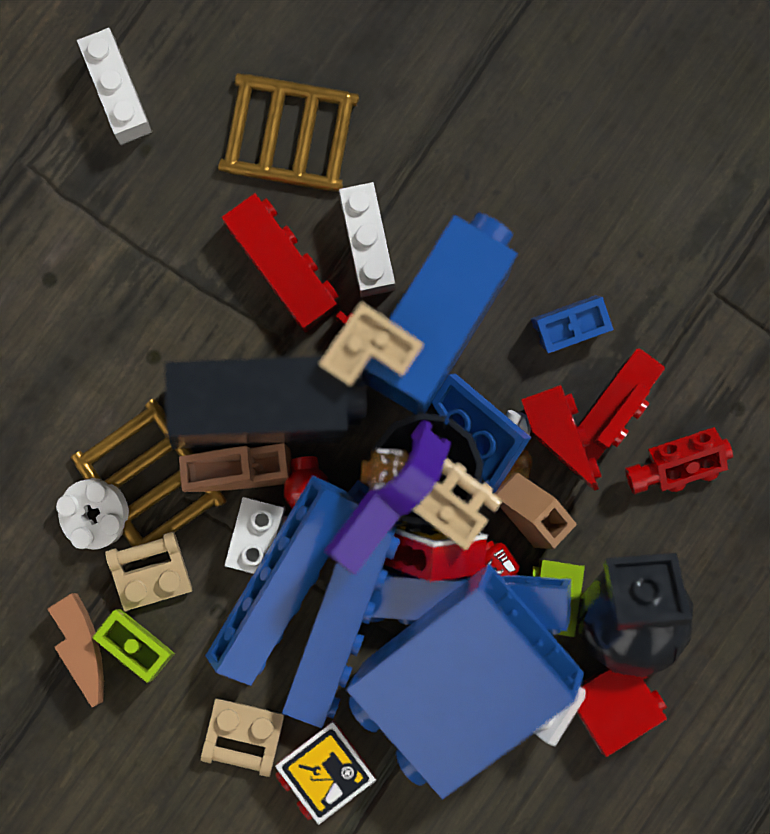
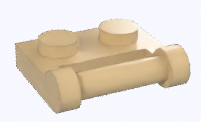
[105,532,192,611]
[201,698,285,777]

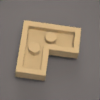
[319,302,424,387]

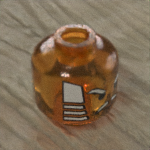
[362,449,409,491]

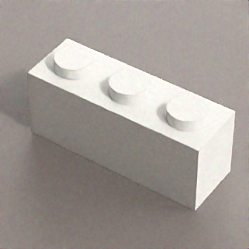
[77,28,152,145]
[339,182,395,297]

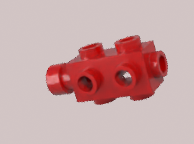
[625,427,733,495]

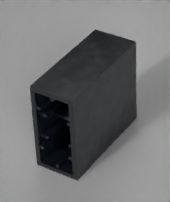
[165,356,366,449]

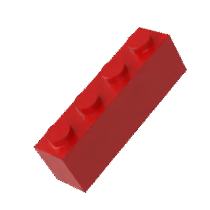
[222,193,339,333]

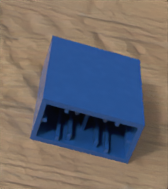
[362,213,518,414]
[347,564,584,799]

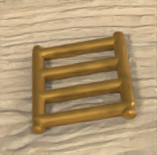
[218,73,359,192]
[70,398,227,561]

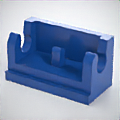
[531,295,614,353]

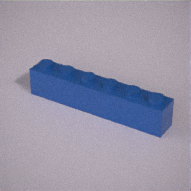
[205,475,359,686]
[282,525,400,728]
[369,567,571,635]

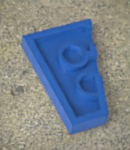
[432,374,531,493]

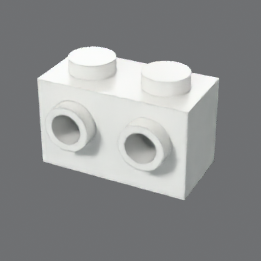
[225,497,287,573]

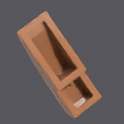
[179,443,292,492]
[48,593,104,707]

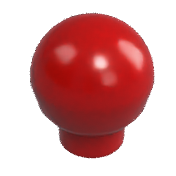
[284,456,330,509]

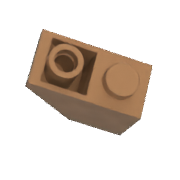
[494,473,577,549]

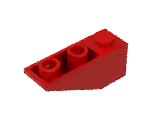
[521,385,602,491]

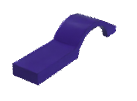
[324,420,451,576]

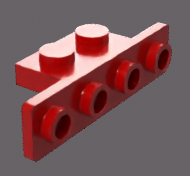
[557,348,665,466]

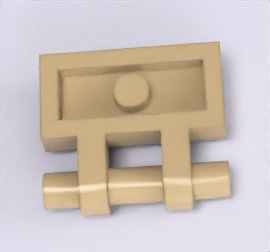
[412,458,503,550]

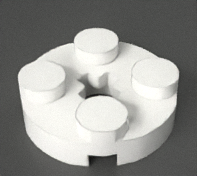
[56,478,129,550]

